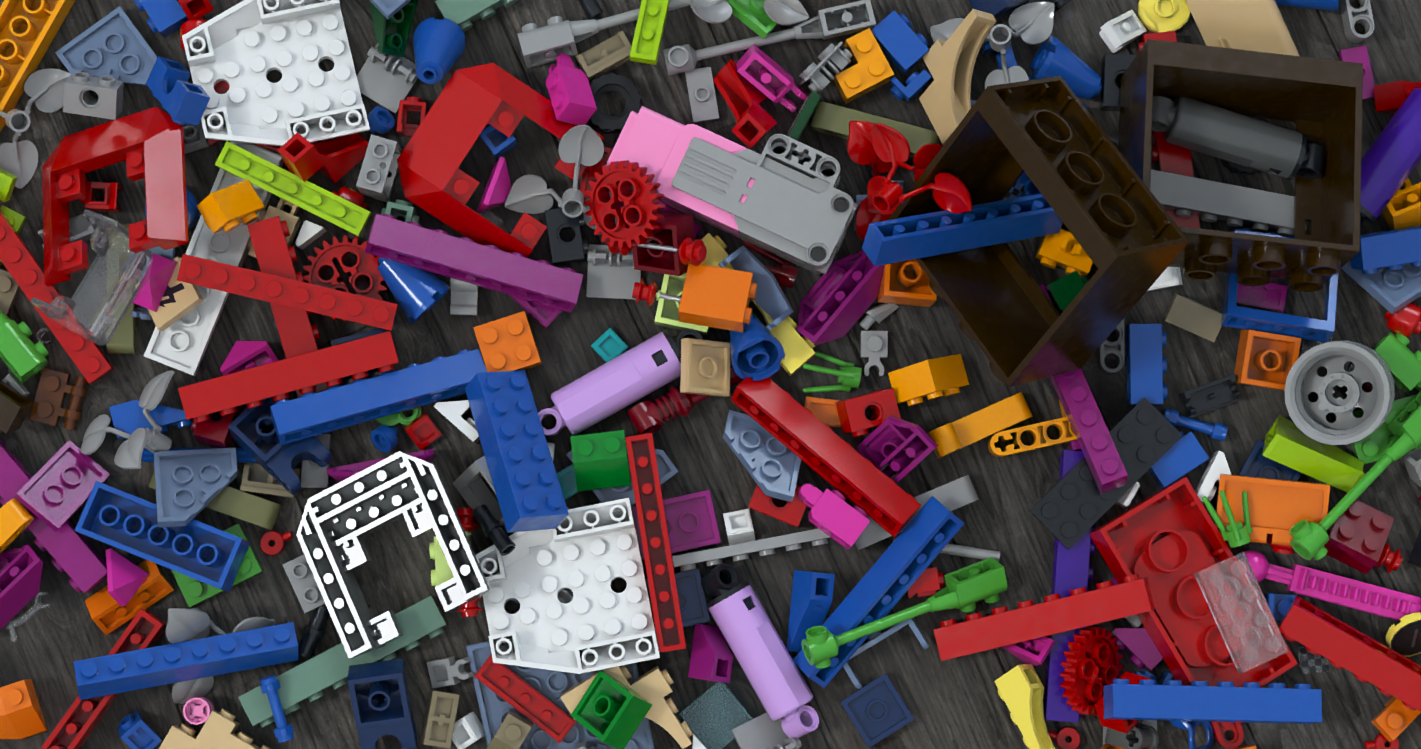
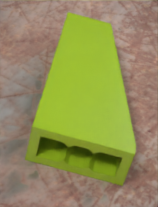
[1262,414,1365,493]

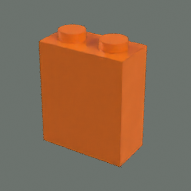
[678,262,757,333]

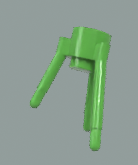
[802,351,862,393]
[1202,490,1253,548]

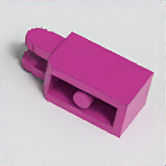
[736,44,808,112]
[546,53,597,125]
[798,483,870,550]

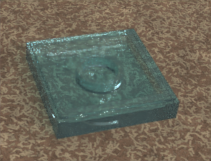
[679,682,753,749]

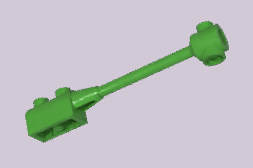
[0,311,49,384]
[1373,332,1421,393]
[1289,391,1421,560]
[801,557,1007,669]

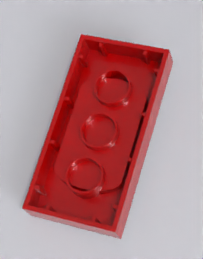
[1089,477,1298,688]

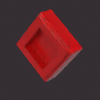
[404,412,442,451]

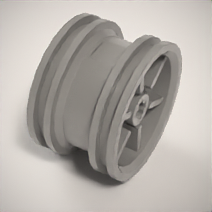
[1284,340,1395,445]

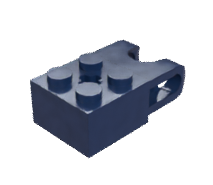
[228,397,332,495]
[347,658,417,749]

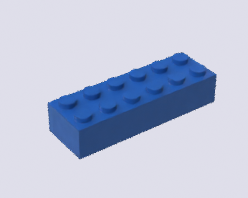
[465,370,569,533]
[75,481,250,593]

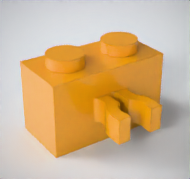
[1383,178,1421,230]
[197,179,265,234]
[1035,228,1093,276]

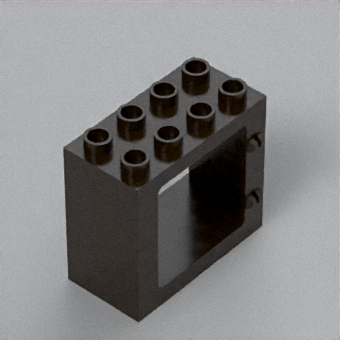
[1118,39,1363,292]
[888,76,1189,387]

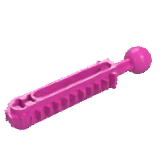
[1236,550,1421,621]

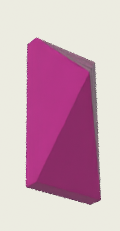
[477,156,512,213]
[133,253,177,312]
[220,341,279,375]
[106,548,149,607]
[1002,636,1056,666]

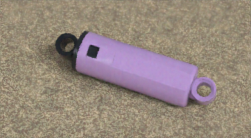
[538,329,703,436]
[701,563,819,739]

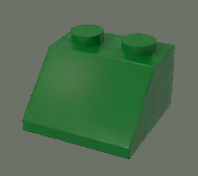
[570,430,631,492]
[571,670,652,749]

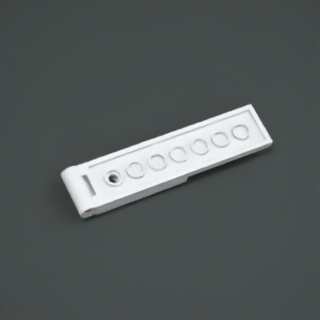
[144,141,284,376]

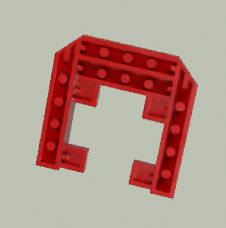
[397,63,604,258]
[42,107,189,286]

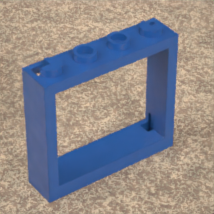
[1221,228,1338,343]

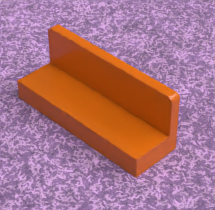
[85,560,174,635]

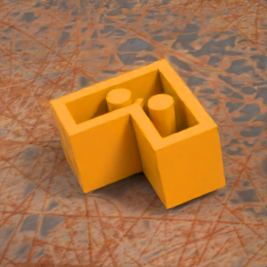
[833,28,894,104]
[888,354,969,406]

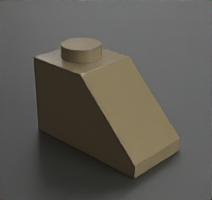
[486,710,533,749]

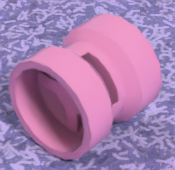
[183,697,214,725]

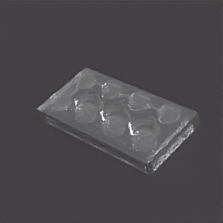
[1194,552,1289,674]

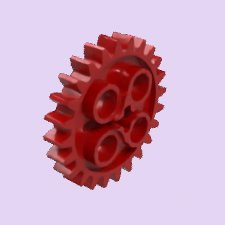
[584,160,665,249]
[303,235,388,322]
[1060,626,1123,715]

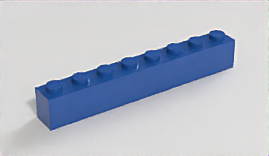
[862,194,1063,266]
[270,349,487,445]
[793,496,965,688]
[73,622,298,700]
[1103,679,1322,724]

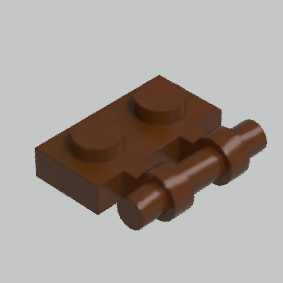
[29,368,87,430]

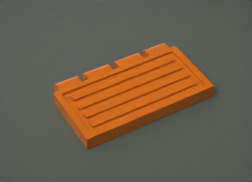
[1215,474,1330,546]

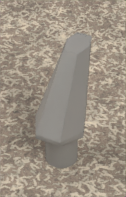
[859,303,899,331]

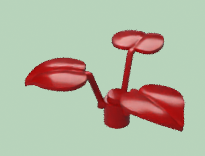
[847,121,943,240]
[867,123,972,214]

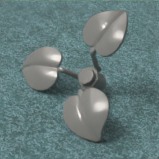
[691,0,809,25]
[930,2,1055,89]
[0,68,70,189]
[505,125,617,229]
[80,370,176,469]
[166,608,275,704]

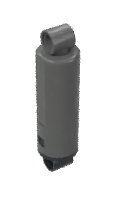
[1151,96,1326,180]

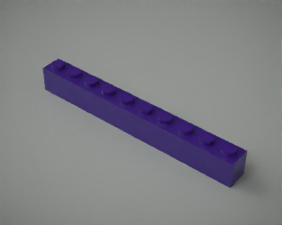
[1043,450,1096,722]

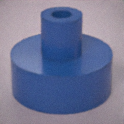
[367,106,395,134]
[370,424,399,453]

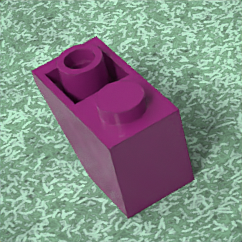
[688,624,733,683]
[1110,628,1163,670]

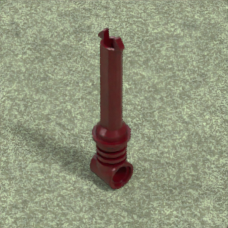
[628,365,746,435]

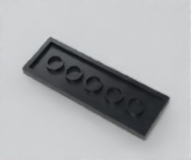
[1029,397,1183,550]

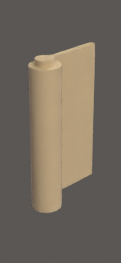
[1185,0,1300,56]

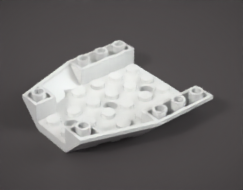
[182,0,370,146]
[475,498,660,674]

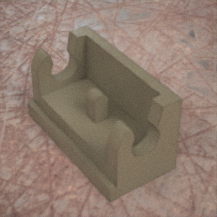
[575,31,632,83]
[1164,292,1222,342]
[240,462,301,498]
[420,689,460,749]

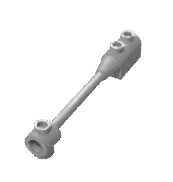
[517,0,691,69]
[662,0,876,76]

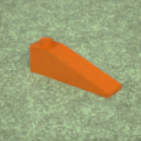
[0,679,48,739]

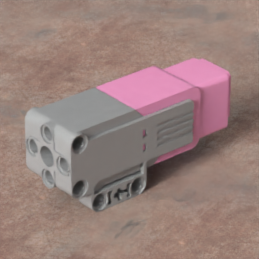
[606,106,858,275]

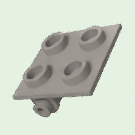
[798,41,853,93]
[357,44,418,114]
[586,244,641,300]
[283,555,325,613]
[732,712,802,749]

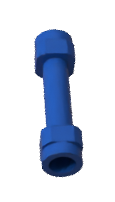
[1163,408,1228,441]
[260,675,294,742]

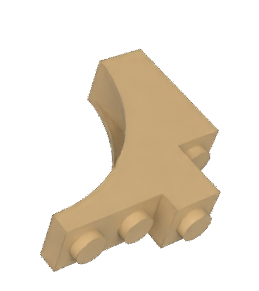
[919,9,997,144]
[560,665,693,749]
[159,708,271,749]

